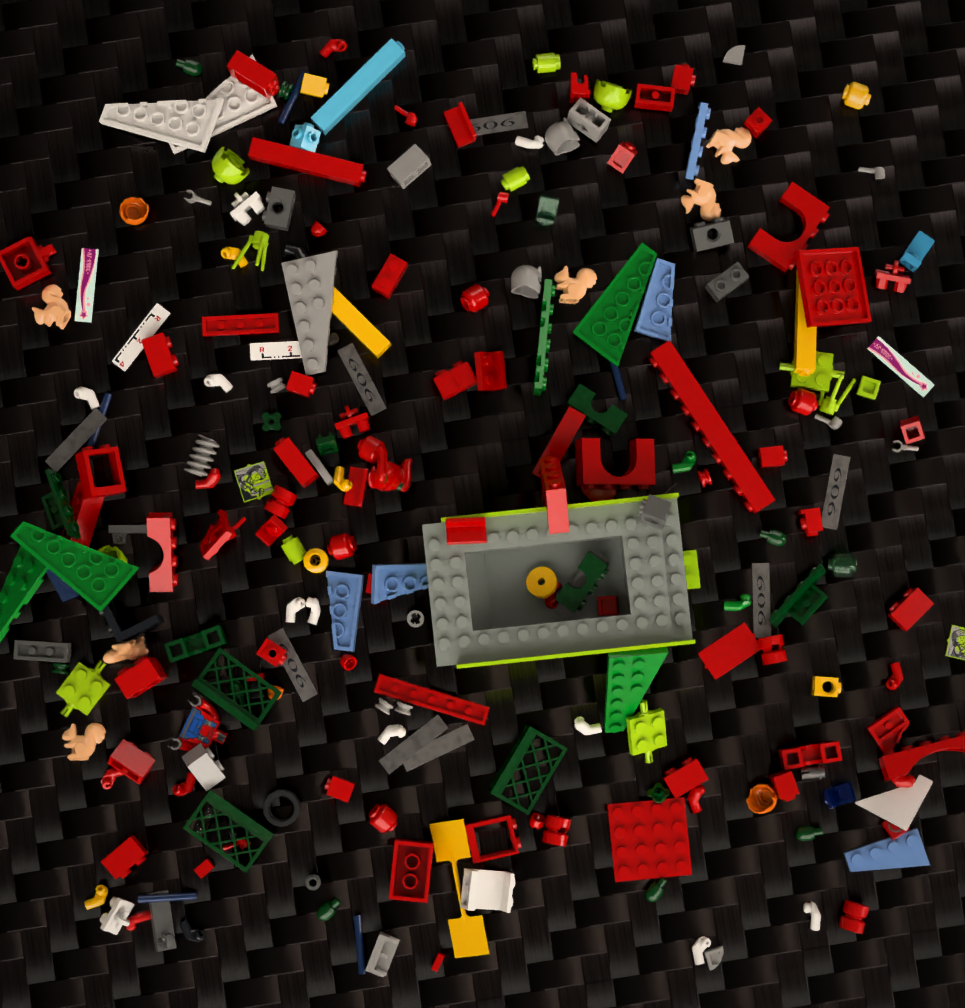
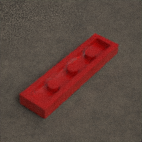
[202,313,280,337]

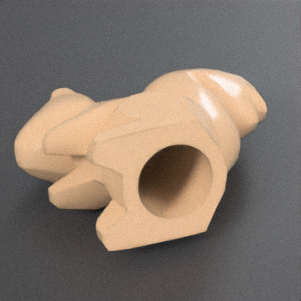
[706,127,752,164]
[681,178,721,222]
[554,266,597,304]
[32,284,71,329]
[103,636,149,664]
[62,723,106,761]

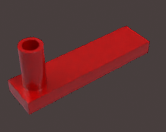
[532,406,586,478]

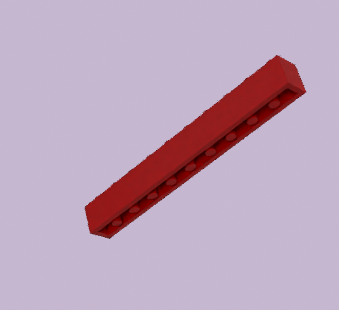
[649,340,775,514]

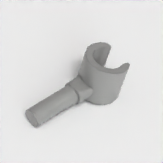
[858,167,885,179]
[184,190,212,206]
[815,414,842,430]
[892,440,919,453]

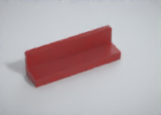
[61,481,104,547]

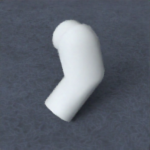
[285,597,306,623]
[306,597,321,625]
[692,936,711,965]

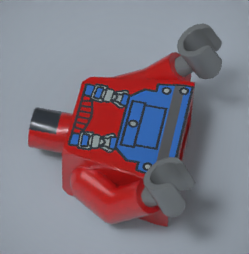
[167,692,228,751]

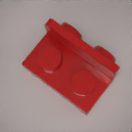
[474,351,507,391]

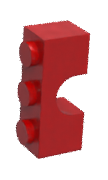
[779,740,842,770]

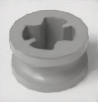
[267,377,286,394]
[407,610,424,627]
[375,698,394,715]
[394,701,413,716]

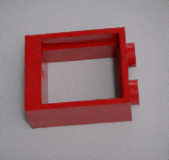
[227,50,280,99]
[273,437,320,488]
[75,444,127,499]
[465,814,522,864]

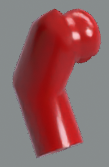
[544,582,562,609]
[101,768,124,789]
[687,784,705,814]
[126,909,151,931]

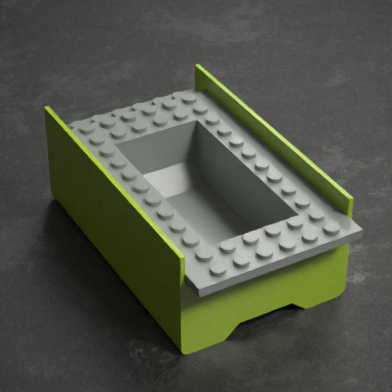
[422,493,701,669]

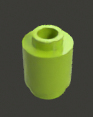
[532,53,561,73]
[501,166,530,192]
[281,535,306,565]

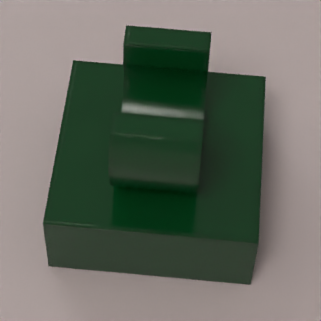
[316,431,339,456]

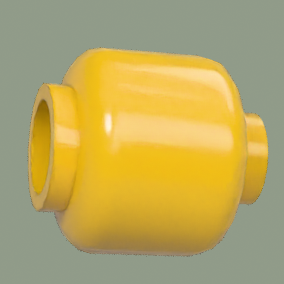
[842,82,871,110]
[303,548,329,573]

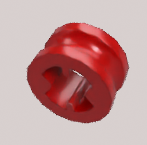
[697,468,712,487]

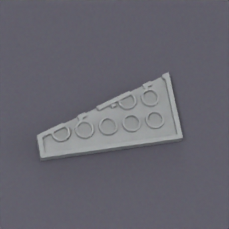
[281,250,338,376]

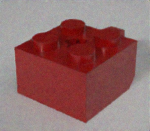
[0,237,57,290]

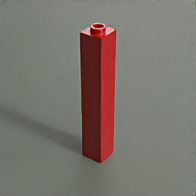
[248,137,367,187]

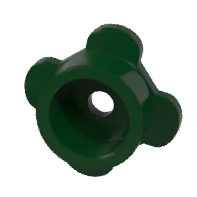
[262,412,281,431]
[647,783,670,803]

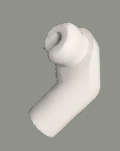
[515,135,544,149]
[204,374,233,393]
[74,387,100,410]
[574,716,602,735]
[378,724,406,745]
[803,901,821,931]

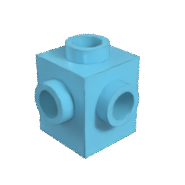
[289,123,321,152]

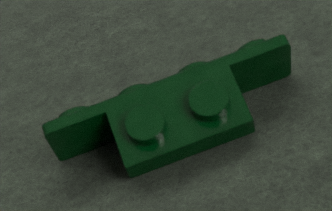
[41,468,81,539]
[769,564,828,628]

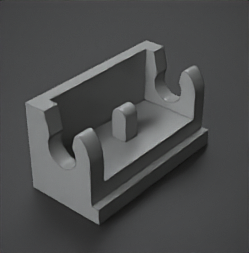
[387,144,432,189]
[365,932,400,977]

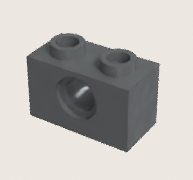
[262,186,296,231]
[690,217,734,252]
[705,262,749,303]
[638,494,672,530]

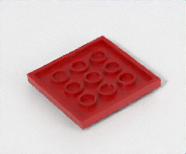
[794,247,872,328]
[607,797,692,882]

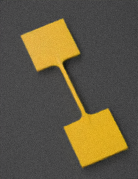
[430,819,490,958]

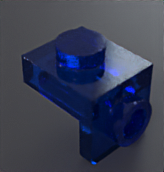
[823,781,856,809]

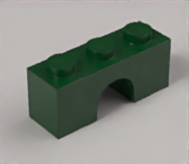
[566,384,628,436]
[555,550,609,613]
[164,625,228,663]

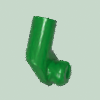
[672,451,696,474]
[724,594,752,611]

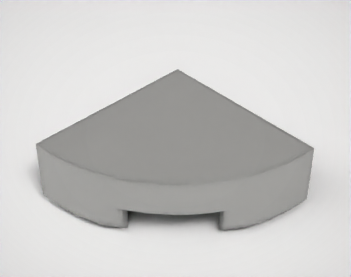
[723,45,745,65]
[704,945,724,971]

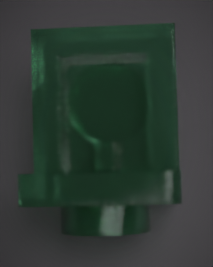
[535,194,560,226]

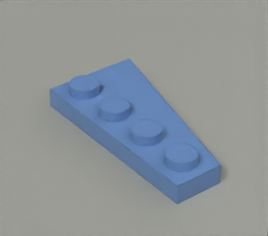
[685,102,711,180]
[634,258,675,342]
[371,563,429,604]
[326,571,364,652]
[843,828,930,872]

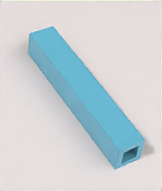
[311,38,405,135]

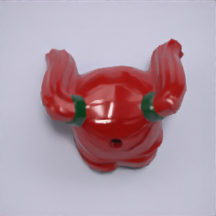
[367,445,413,492]

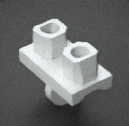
[230,192,265,226]
[100,897,134,935]

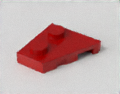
[200,509,232,560]
[866,705,910,753]

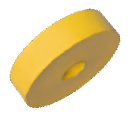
[526,567,558,599]

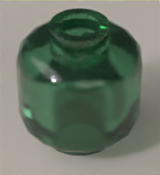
[828,552,857,577]

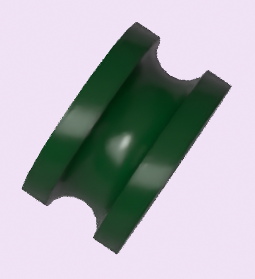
[278,81,294,100]
[51,663,70,674]

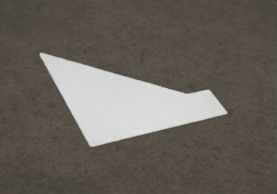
[855,775,933,831]

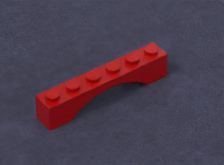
[878,731,965,782]

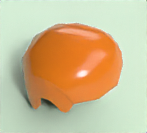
[119,197,149,225]
[746,784,777,814]

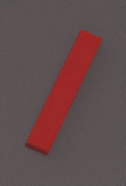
[374,674,490,725]

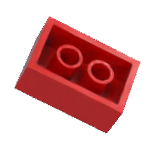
[115,656,168,699]
[389,838,434,903]

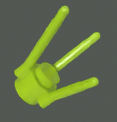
[232,231,269,271]
[818,375,856,415]

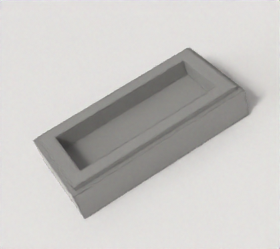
[305,449,333,486]

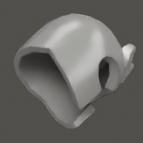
[545,117,580,156]
[511,265,542,299]

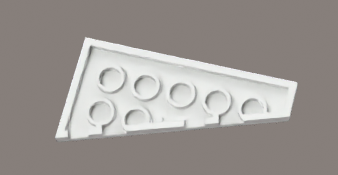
[169,54,277,154]
[99,98,224,153]

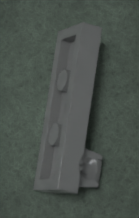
[109,525,147,544]
[13,640,72,663]
[147,890,176,952]

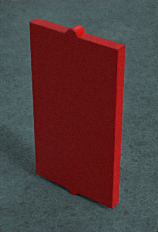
[697,622,760,680]

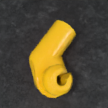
[221,247,248,268]
[333,466,353,492]
[84,885,108,910]

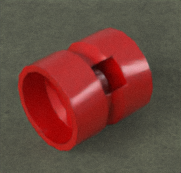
[264,485,298,520]
[758,634,788,665]
[542,814,571,846]
[838,900,870,934]

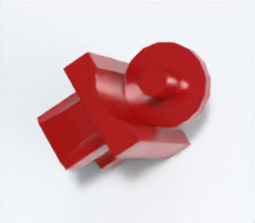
[874,260,911,293]
[334,405,370,439]

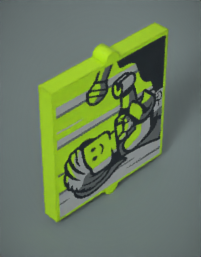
[234,461,273,503]
[945,625,965,660]

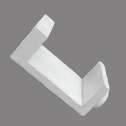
[460,868,515,913]

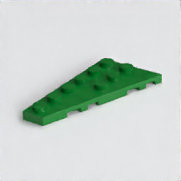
[572,242,657,367]
[533,279,556,395]
[10,521,139,612]
[0,546,49,642]
[604,647,668,733]

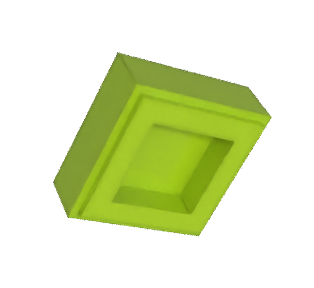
[856,376,881,400]

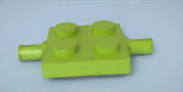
[779,351,845,392]
[56,660,111,717]
[626,700,667,763]

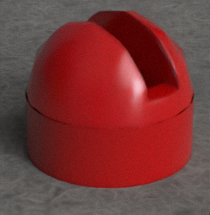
[311,221,327,237]
[340,653,357,671]
[529,813,546,830]

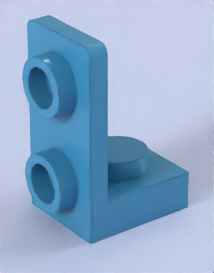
[899,231,935,272]

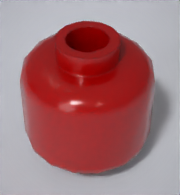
[460,284,490,312]
[788,388,818,416]
[357,436,387,464]
[327,533,357,560]
[368,804,397,833]

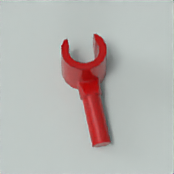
[394,105,418,126]
[491,192,509,217]
[229,516,246,540]
[222,836,251,850]

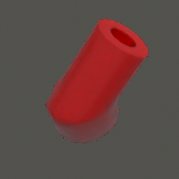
[319,39,347,58]
[195,468,221,489]
[886,662,904,690]
[172,772,196,796]
[891,774,915,788]

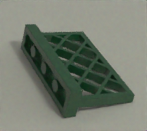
[191,647,282,730]
[488,724,568,815]
[183,790,274,873]

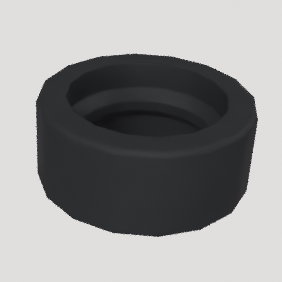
[263,789,301,827]

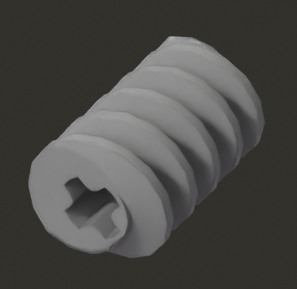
[184,434,220,477]

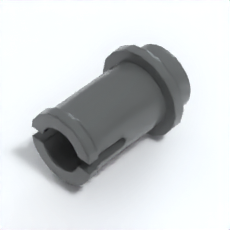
[801,764,825,780]
[305,874,321,890]

